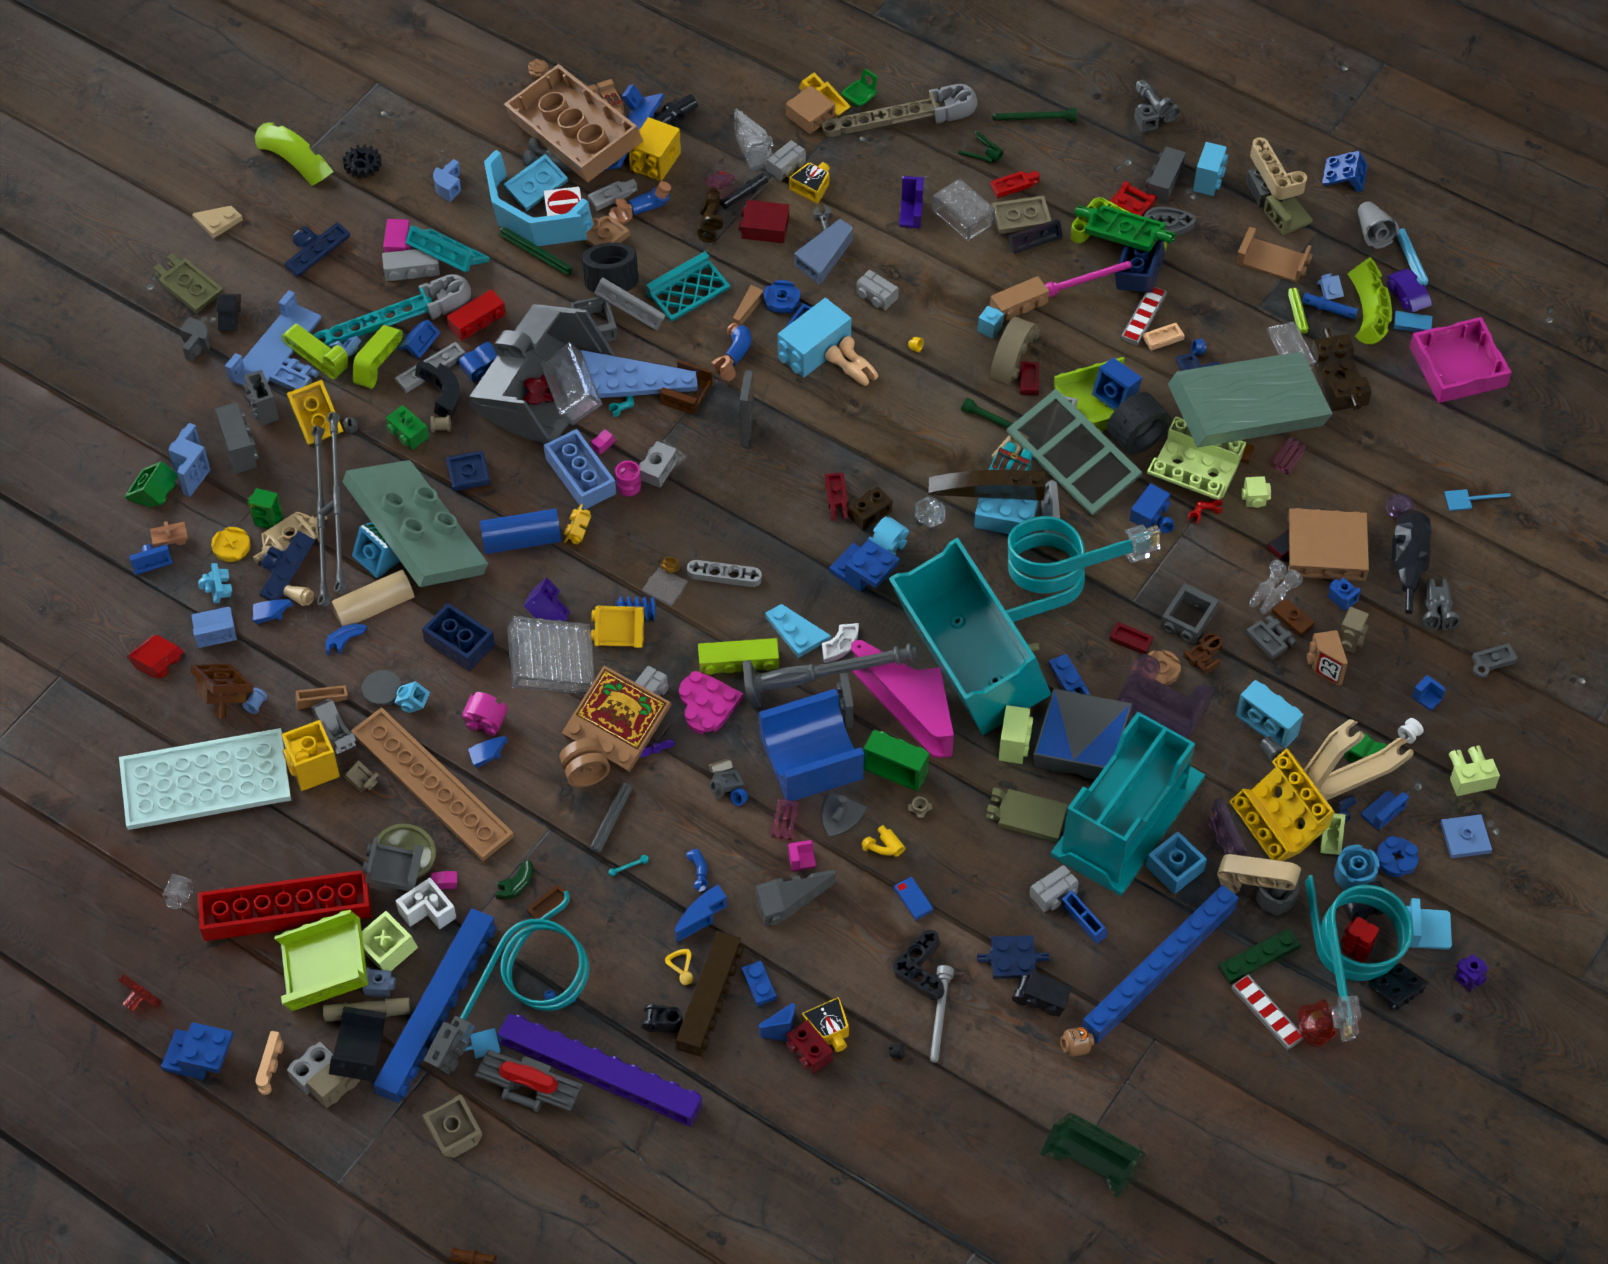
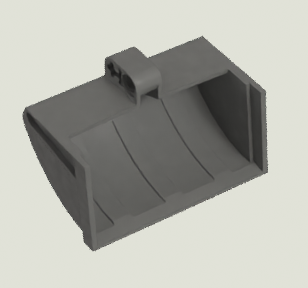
[468,304,615,445]

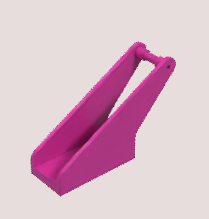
[851,640,954,758]

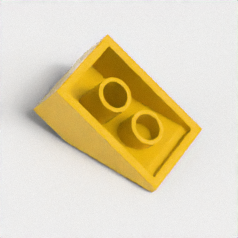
[287,380,343,445]

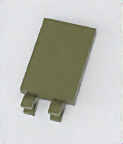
[153,253,224,314]
[985,787,1068,842]

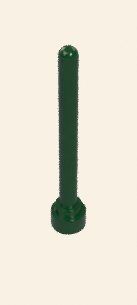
[992,107,1077,122]
[961,397,1044,444]

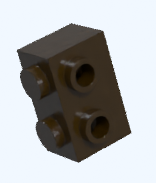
[848,486,893,531]

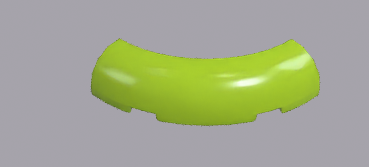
[255,122,334,186]
[1347,257,1392,344]

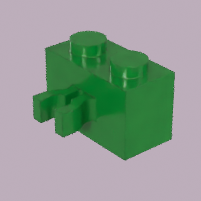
[386,405,429,450]

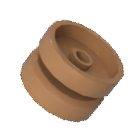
[559,738,610,787]

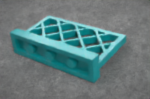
[405,226,490,272]
[645,251,730,322]

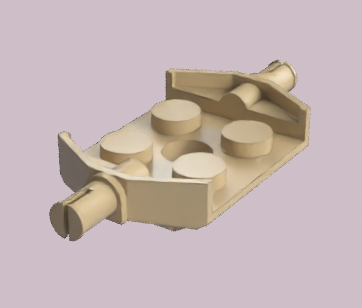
[253,512,328,563]

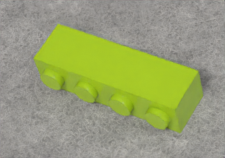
[698,638,779,675]

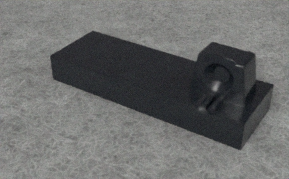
[1009,219,1063,254]

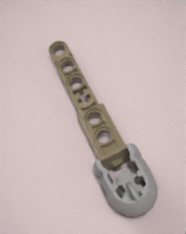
[822,84,977,137]

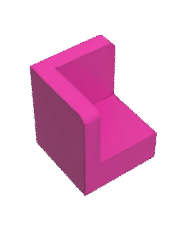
[788,840,816,872]

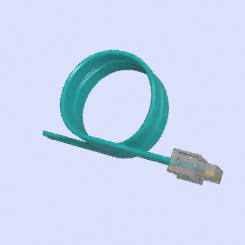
[1005,516,1161,622]
[1305,875,1413,1042]

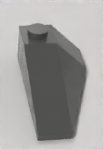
[756,870,836,927]

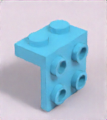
[1406,898,1452,950]

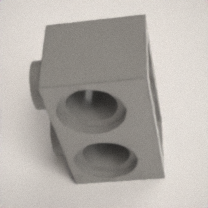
[287,1042,333,1095]

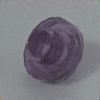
[1386,493,1415,519]

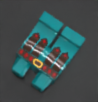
[988,441,1033,471]

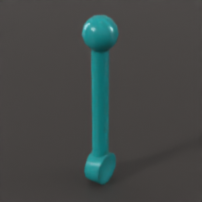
[608,855,648,876]

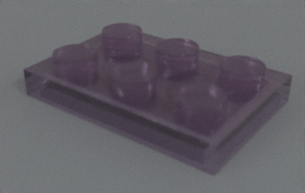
[1209,797,1246,856]

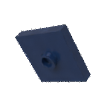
[446,451,490,491]

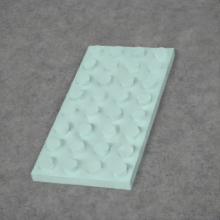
[119,728,291,830]

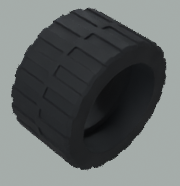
[582,242,639,293]
[1107,392,1171,454]

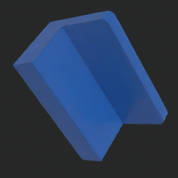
[397,320,440,359]
[1361,790,1409,831]

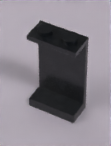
[329,1006,386,1081]

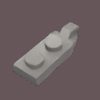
[588,179,637,211]

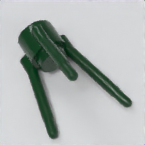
[958,131,1004,163]

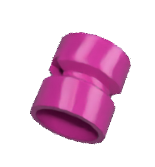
[615,461,641,496]

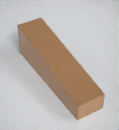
[733,285,764,326]
[295,685,348,710]

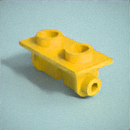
[564,504,591,545]

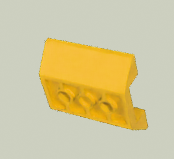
[1229,748,1334,861]

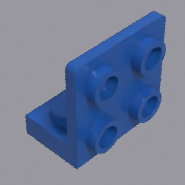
[1322,151,1368,192]

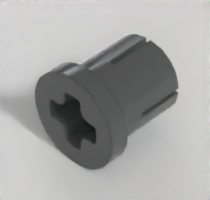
[1259,736,1285,763]

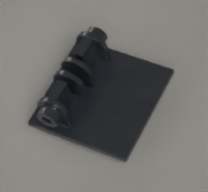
[1368,963,1429,1011]

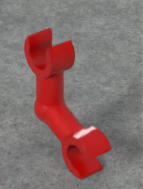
[1187,499,1223,525]

